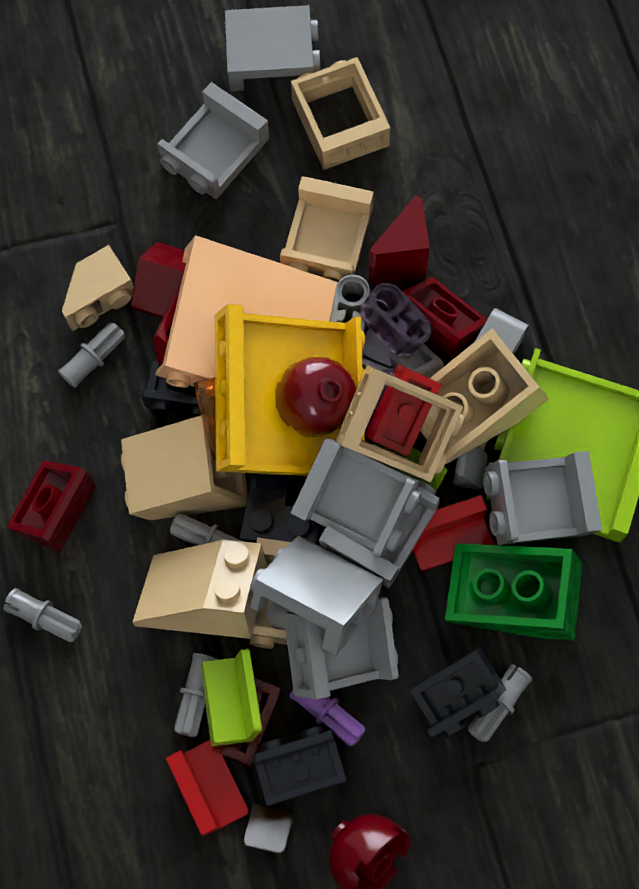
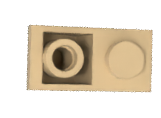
[62,245,134,331]

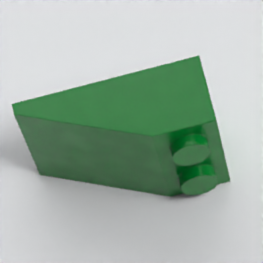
[445,543,583,641]

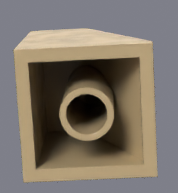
[121,415,248,520]

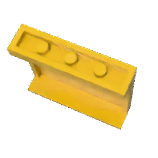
[214,304,365,476]

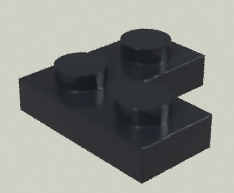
[240,473,323,546]

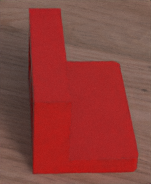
[365,364,442,457]
[413,495,494,571]
[166,740,249,836]

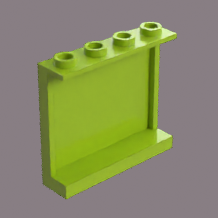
[486,348,639,543]

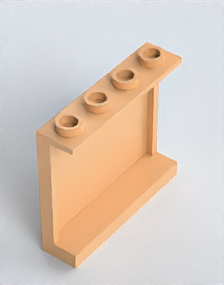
[156,235,338,398]

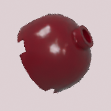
[275,357,357,437]
[328,813,411,889]

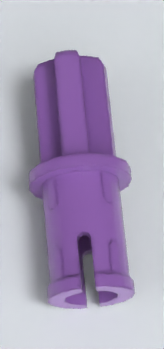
[290,690,365,746]

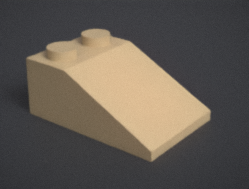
[420,328,549,464]
[133,540,267,639]

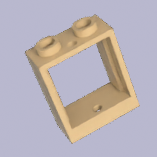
[291,57,390,170]
[335,365,464,482]

